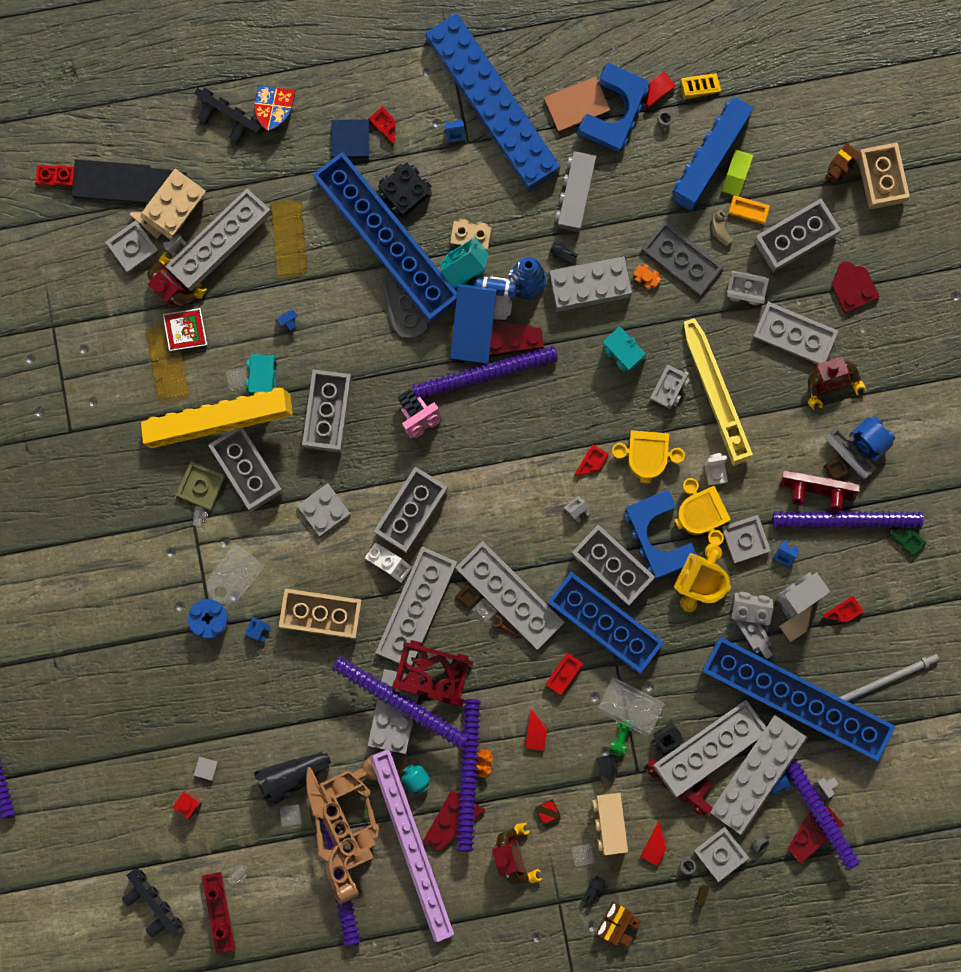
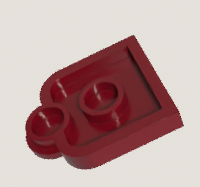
[832,261,880,313]

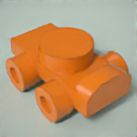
[633,264,661,290]
[476,749,493,778]

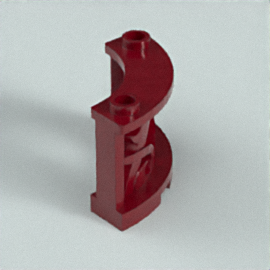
[392,640,473,707]

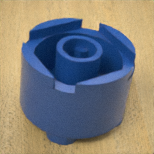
[849,416,895,462]
[188,599,229,639]

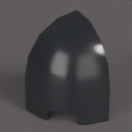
[596,754,618,788]

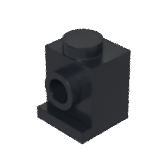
[652,720,684,754]

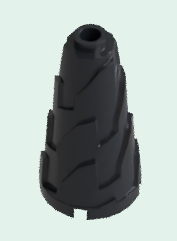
[253,752,331,808]

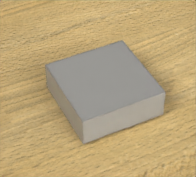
[194,757,218,781]

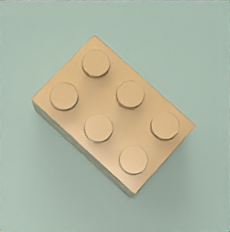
[858,142,910,210]
[140,168,206,240]
[592,793,628,855]

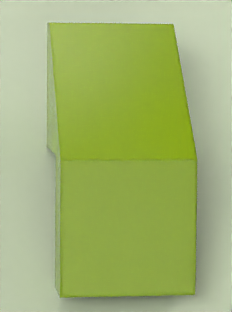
[721,149,753,197]

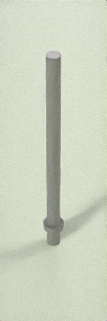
[840,654,940,702]

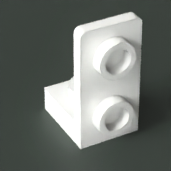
[704,453,728,486]
[365,543,412,583]

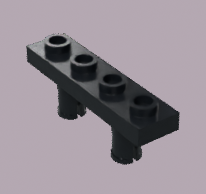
[194,87,264,143]
[122,868,185,938]

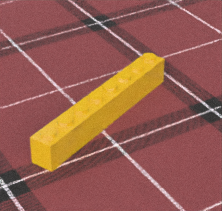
[141,388,293,448]

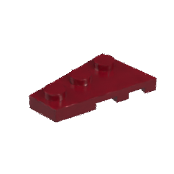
[489,320,544,356]
[423,790,485,851]
[787,798,844,864]

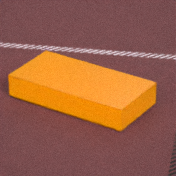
[728,196,770,225]

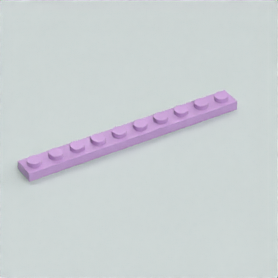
[369,749,454,942]

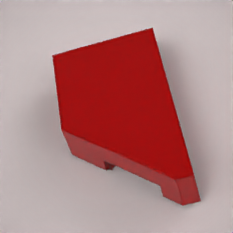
[574,444,609,476]

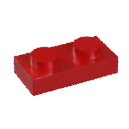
[545,653,583,695]

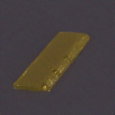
[271,199,307,276]
[145,322,189,398]

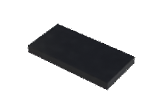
[71,159,151,203]

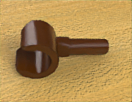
[491,616,517,636]

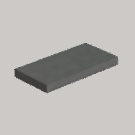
[641,220,724,297]

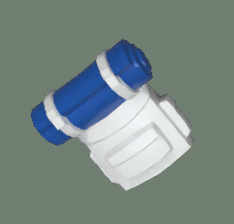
[474,276,518,320]

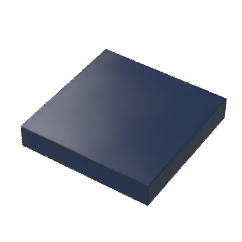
[331,119,370,158]

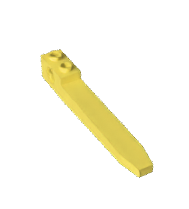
[684,318,753,466]

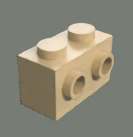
[450,219,491,252]

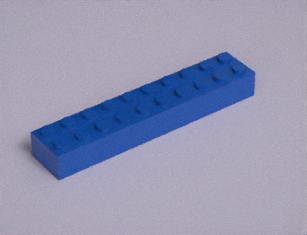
[425,13,560,192]
[313,151,457,324]
[701,636,896,761]

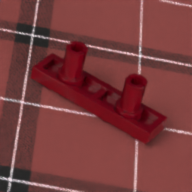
[779,471,859,512]
[645,758,713,816]
[202,871,236,954]

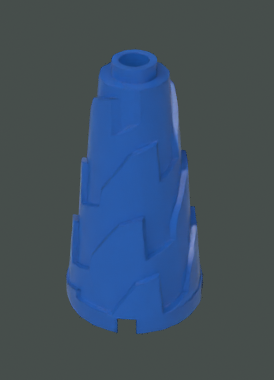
[509,257,546,299]

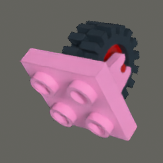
[397,389,442,439]

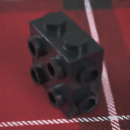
[378,162,432,218]

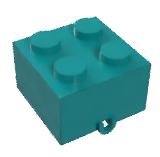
[440,236,489,288]
[603,326,646,374]
[246,354,278,396]

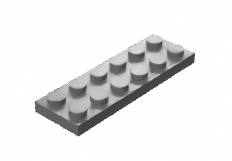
[165,189,272,291]
[455,541,565,650]
[375,547,457,666]
[653,700,766,798]
[710,715,808,835]

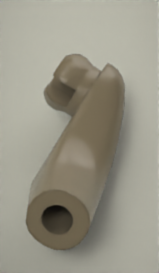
[712,210,733,247]

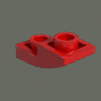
[35,165,75,186]

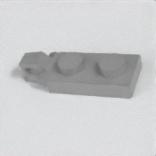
[734,619,773,660]

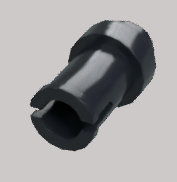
[549,242,579,265]
[581,875,605,906]

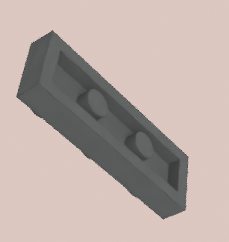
[825,427,877,480]

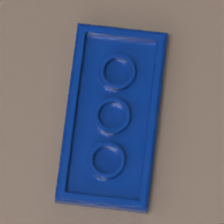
[450,284,497,363]

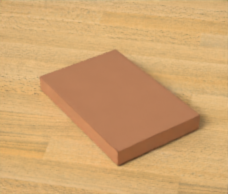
[544,77,610,133]

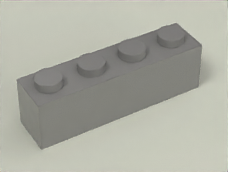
[555,151,596,233]

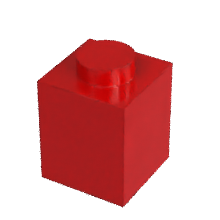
[172,791,202,819]

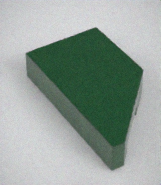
[887,529,926,557]

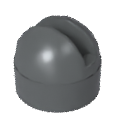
[657,111,673,128]
[752,836,769,854]
[679,859,696,875]

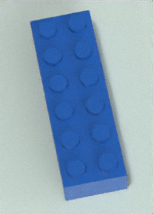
[672,96,754,212]
[547,572,664,674]

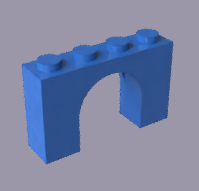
[576,62,649,153]
[623,490,696,579]

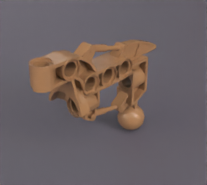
[306,757,379,904]

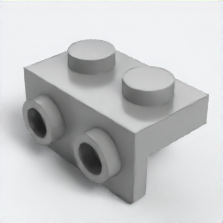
[727,270,769,305]
[650,364,690,409]
[732,592,773,625]

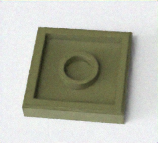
[176,461,227,511]

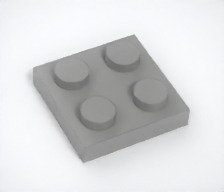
[106,220,159,273]
[297,483,351,537]
[721,515,771,564]
[694,826,749,882]

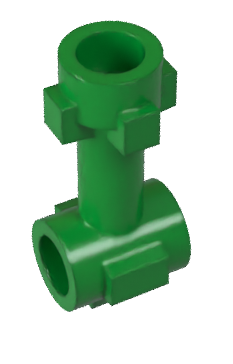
[609,719,633,756]

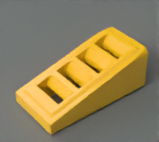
[680,73,721,100]

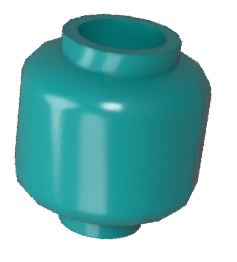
[401,765,430,795]

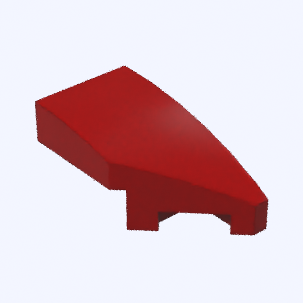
[645,72,676,109]
[369,106,396,144]
[822,595,864,622]
[525,709,547,751]
[640,822,667,866]

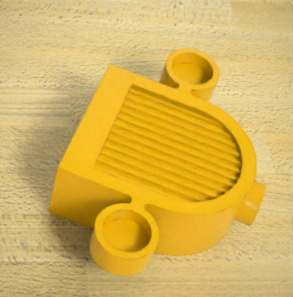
[612,430,685,483]
[674,478,731,546]
[674,543,731,612]

